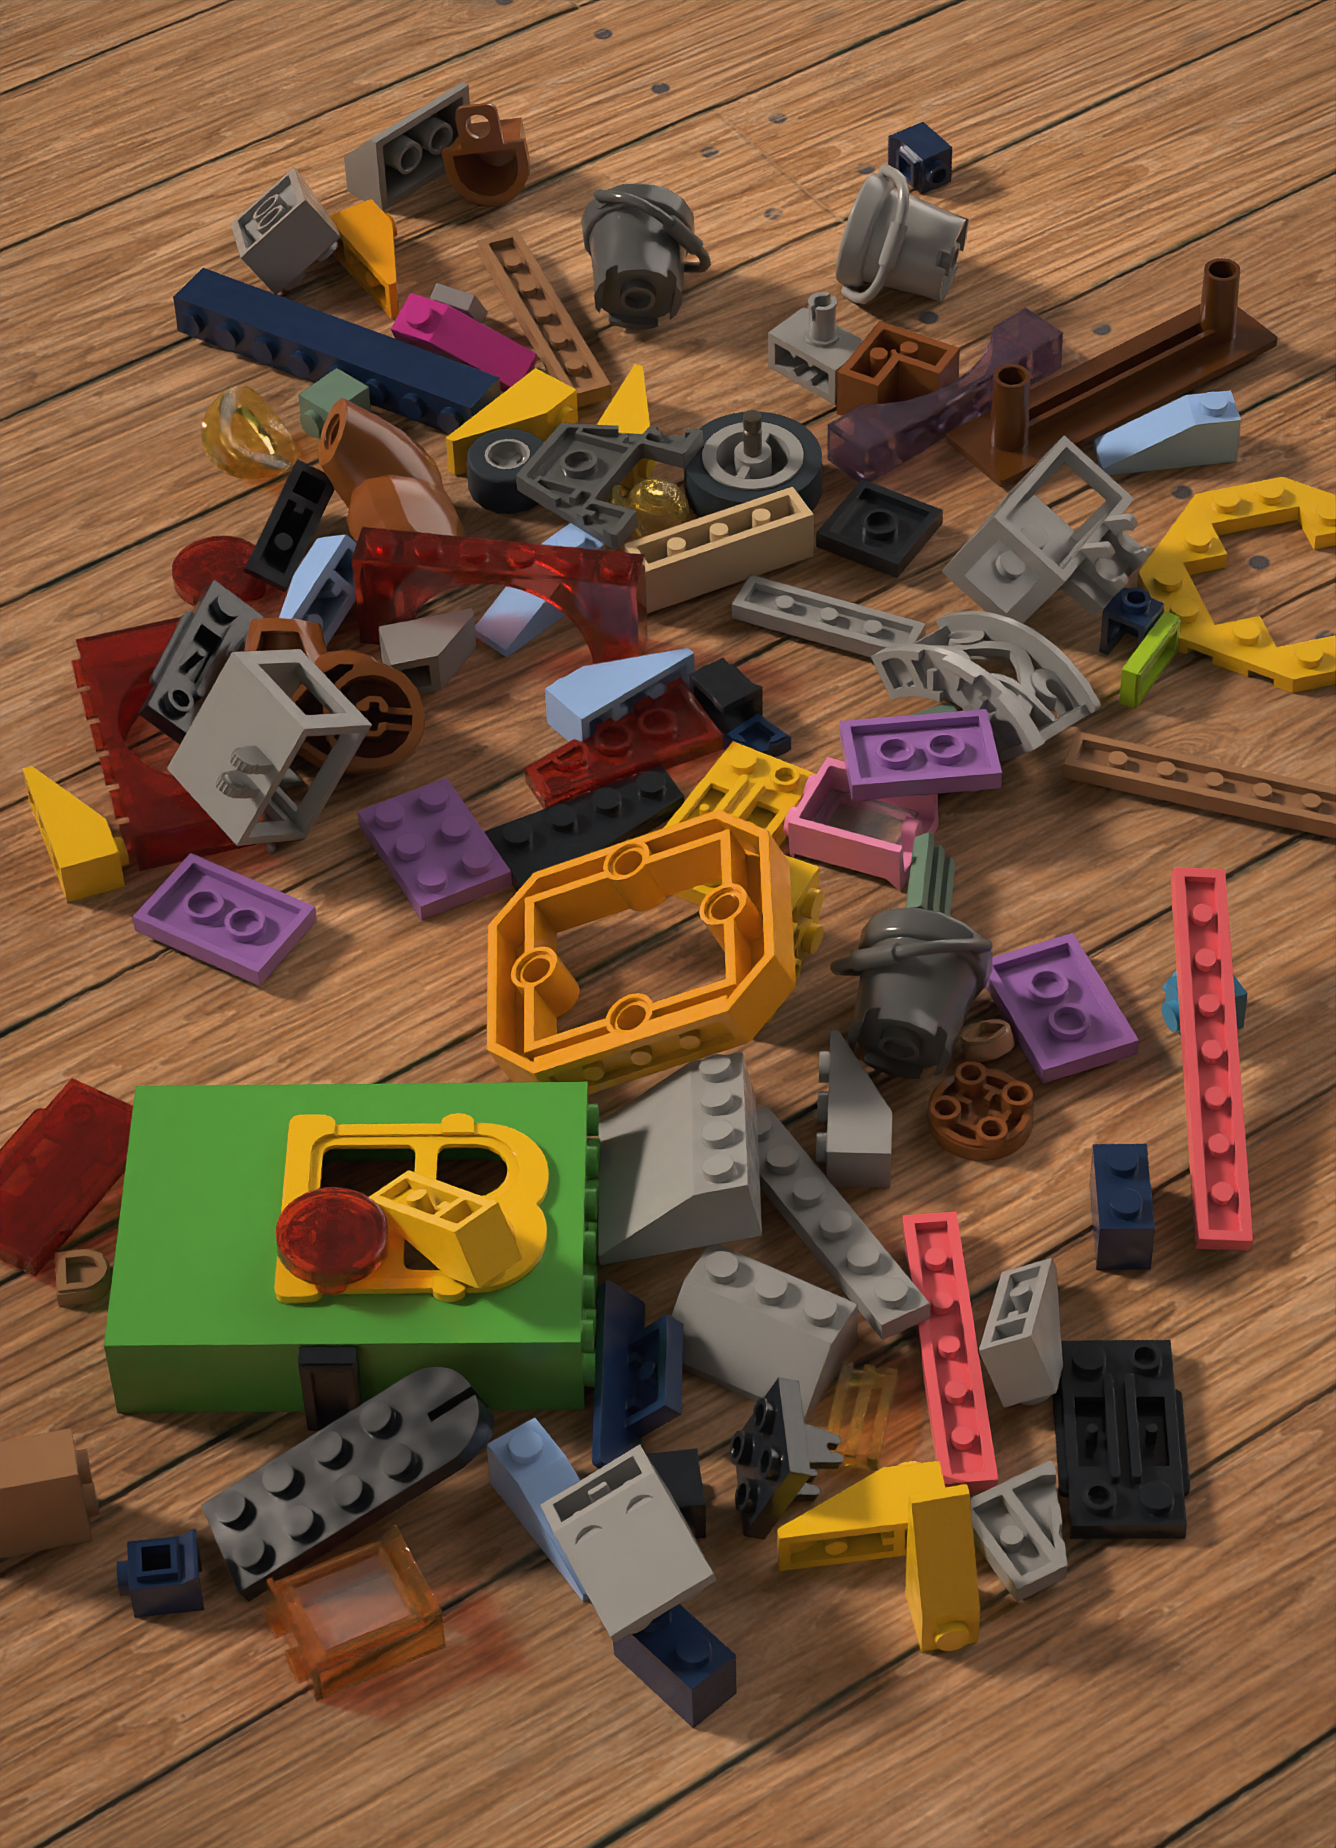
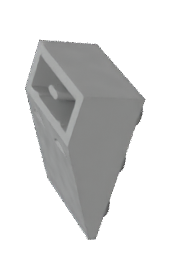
[540,1445,717,1643]

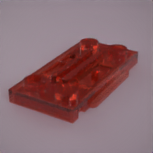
[0,1078,133,1277]

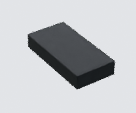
[298,1347,363,1431]

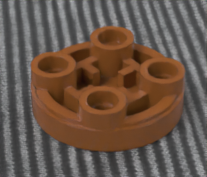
[928,1061,1034,1161]

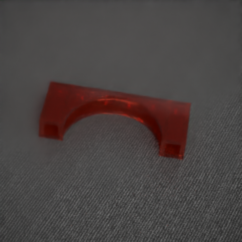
[352,527,648,664]
[71,616,256,871]

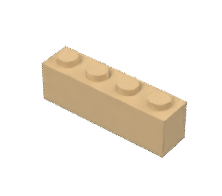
[624,487,814,614]

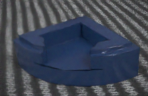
[723,713,791,757]

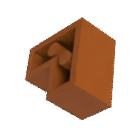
[837,321,960,428]

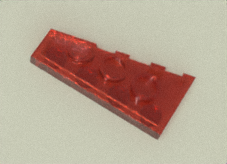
[525,677,723,809]

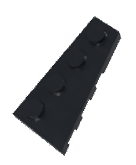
[485,765,684,892]

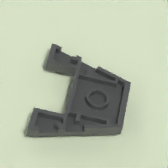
[516,423,704,550]

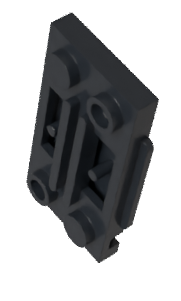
[138,580,265,744]
[1053,1340,1190,1539]

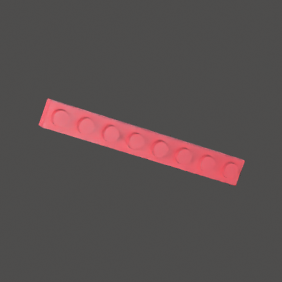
[1170,867,1253,1251]

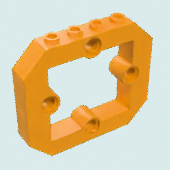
[487,810,796,1095]

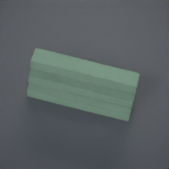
[906,832,956,916]

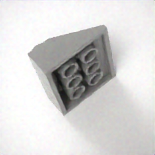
[598,1052,762,1265]

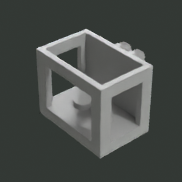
[167,649,372,846]

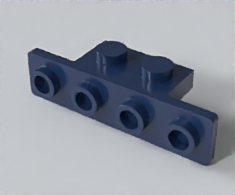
[592,1280,683,1469]

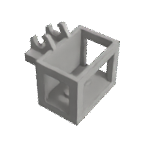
[941,435,1152,624]

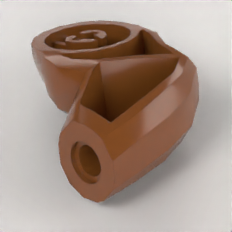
[318,398,465,585]
[244,618,425,776]

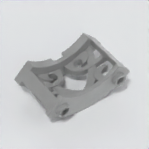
[871,611,1101,762]

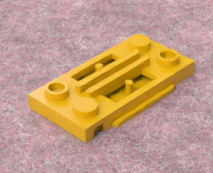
[664,741,817,906]

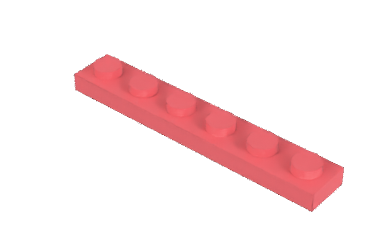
[902,1212,998,1495]

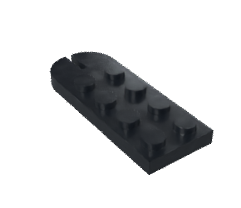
[201,1367,495,1602]

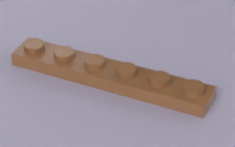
[477,230,612,408]
[1062,731,1336,838]

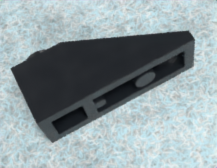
[243,459,335,592]

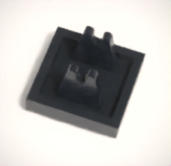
[730,1377,844,1540]

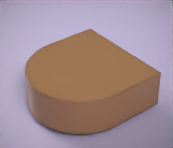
[55,1249,112,1307]

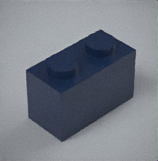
[1089,1144,1155,1270]
[613,1603,737,1728]

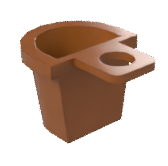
[441,103,530,206]

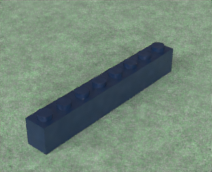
[173,268,501,434]

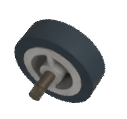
[684,410,822,518]

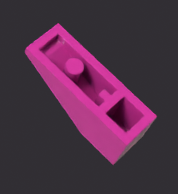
[391,293,538,391]

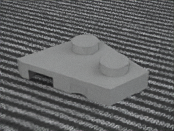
[970,1460,1067,1602]

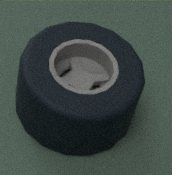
[466,429,544,514]

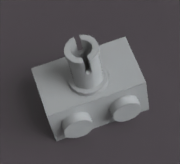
[768,292,863,405]

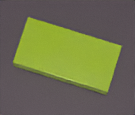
[1119,611,1181,709]

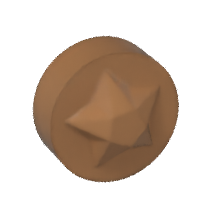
[960,1019,1015,1062]

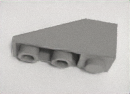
[816,1030,892,1188]

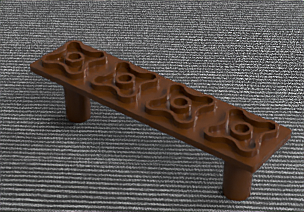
[946,258,1278,487]

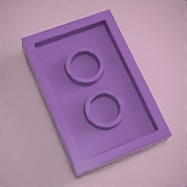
[840,709,1002,801]
[357,778,512,920]
[133,853,317,986]
[985,933,1139,1084]

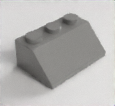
[344,82,471,211]
[671,1244,858,1423]

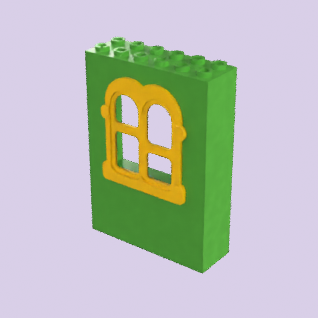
[104,1082,601,1413]

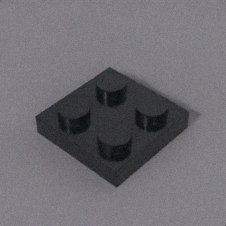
[816,479,943,578]

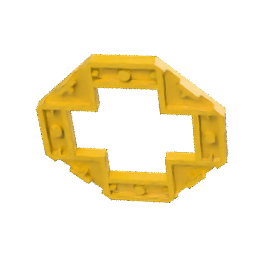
[1137,477,1336,693]

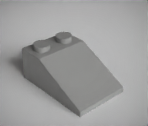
[231,167,341,295]

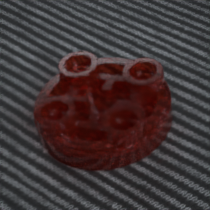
[172,535,266,607]
[276,1187,389,1295]

